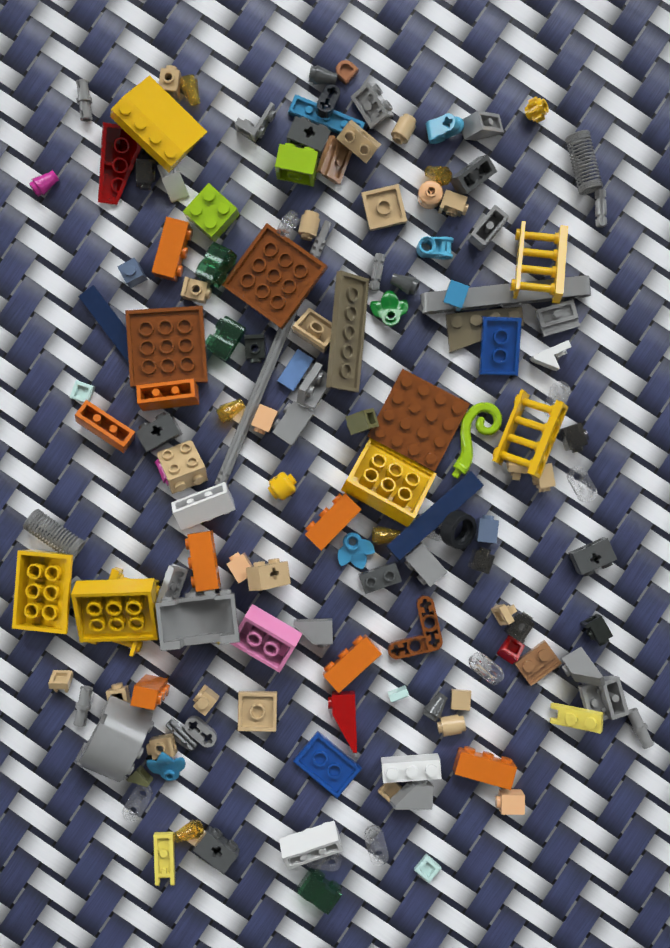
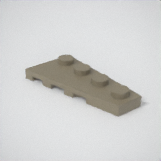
[445,306,524,353]

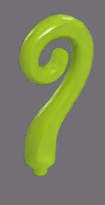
[451,402,502,479]

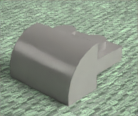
[578,676,629,721]

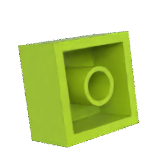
[275,143,318,187]
[183,183,239,243]

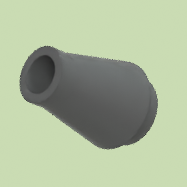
[309,65,337,85]
[390,273,420,295]
[423,692,448,722]

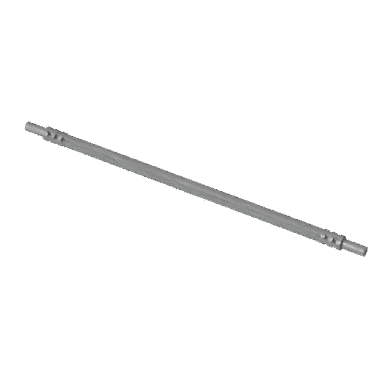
[214,220,332,485]

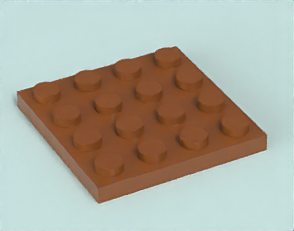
[221,223,328,329]
[125,306,208,388]
[367,369,470,472]

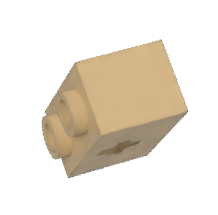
[336,120,381,163]
[246,558,291,591]

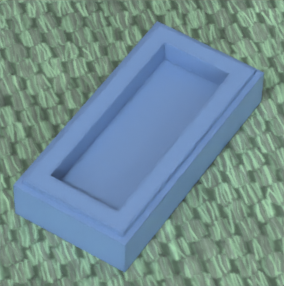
[277,349,314,392]

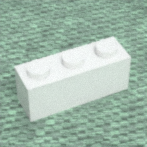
[171,482,236,530]
[381,753,442,783]
[279,821,343,869]

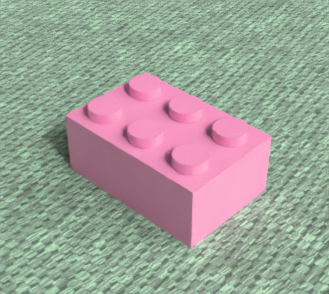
[230,604,303,673]

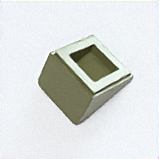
[126,765,153,787]

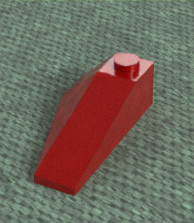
[98,122,141,205]

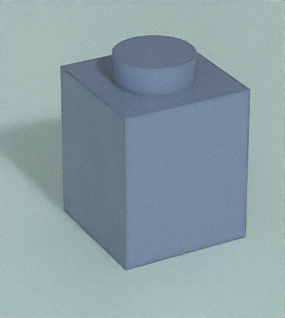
[117,258,148,288]
[475,515,499,544]

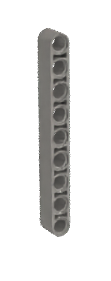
[420,275,591,314]

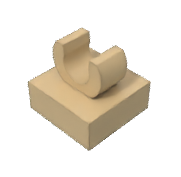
[506,461,528,481]
[491,604,517,626]
[48,670,73,693]

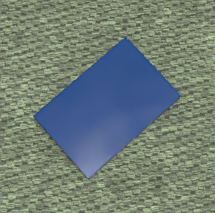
[479,316,522,376]
[293,731,362,798]

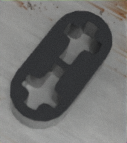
[316,84,341,118]

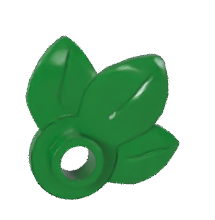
[370,290,408,327]

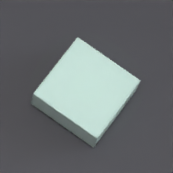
[70,380,95,403]
[388,685,409,703]
[414,854,441,883]

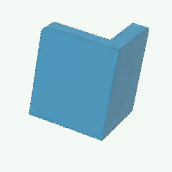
[443,280,470,312]

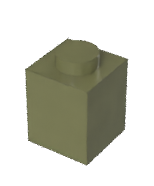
[345,408,379,435]

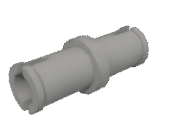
[76,79,93,122]
[73,685,93,727]
[628,708,654,749]

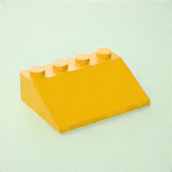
[110,75,207,173]
[341,438,437,527]
[12,549,73,634]
[71,578,158,643]

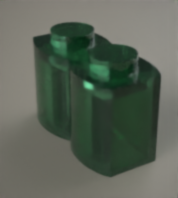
[195,242,237,288]
[205,316,246,362]
[297,868,342,915]

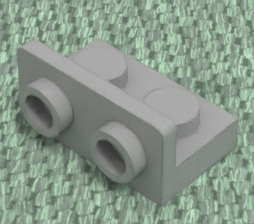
[350,82,394,129]
[297,362,328,410]
[156,564,188,602]

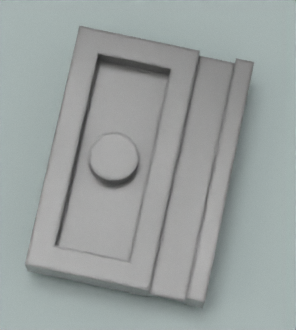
[535,299,581,337]

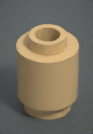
[391,114,417,145]
[298,210,320,241]
[437,714,466,737]

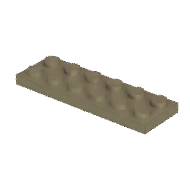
[326,271,369,393]

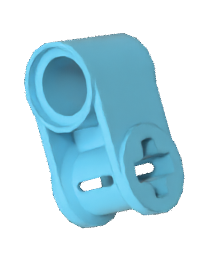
[425,113,464,144]
[416,236,454,260]

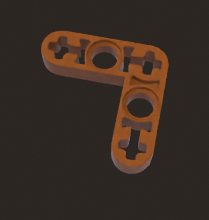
[388,595,443,659]

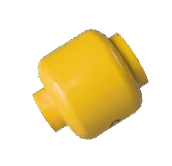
[268,472,297,500]

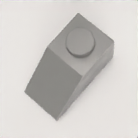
[461,111,504,141]
[294,618,333,648]
[561,647,605,687]
[390,780,434,810]

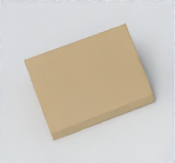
[292,308,332,353]

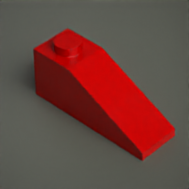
[328,690,357,753]

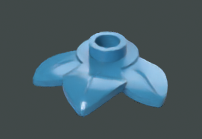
[338,532,375,569]
[146,752,186,781]

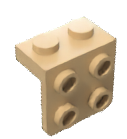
[157,441,208,494]

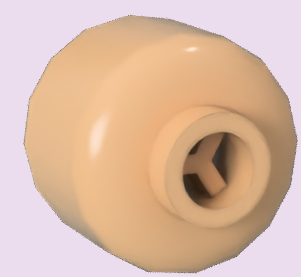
[417,181,443,209]

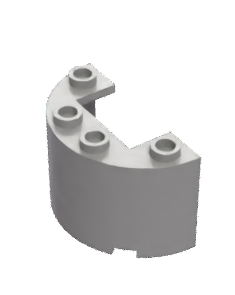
[155,589,240,651]
[75,695,154,782]

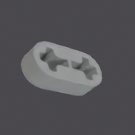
[184,716,217,748]

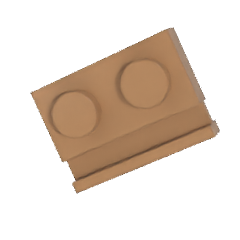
[316,135,352,184]
[514,640,562,686]

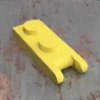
[550,703,603,734]
[153,832,175,886]

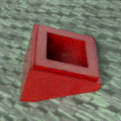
[497,635,525,664]

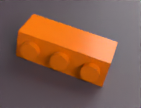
[152,216,193,282]
[136,378,199,411]
[75,400,135,453]
[305,493,362,551]
[185,530,221,592]
[323,634,382,693]
[130,674,170,710]
[453,746,517,790]

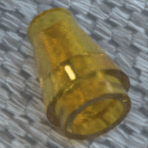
[179,75,201,106]
[425,166,452,186]
[216,398,246,423]
[372,526,401,545]
[174,819,204,843]

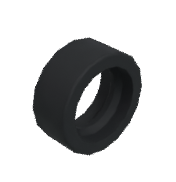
[440,510,477,549]

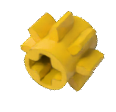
[525,96,549,123]

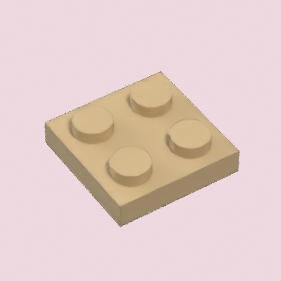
[361,184,407,231]
[238,691,277,732]

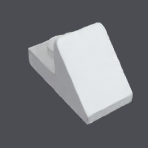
[157,164,189,203]
[530,340,571,371]

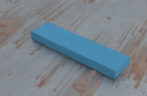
[288,94,365,134]

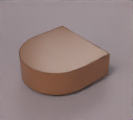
[336,60,359,85]

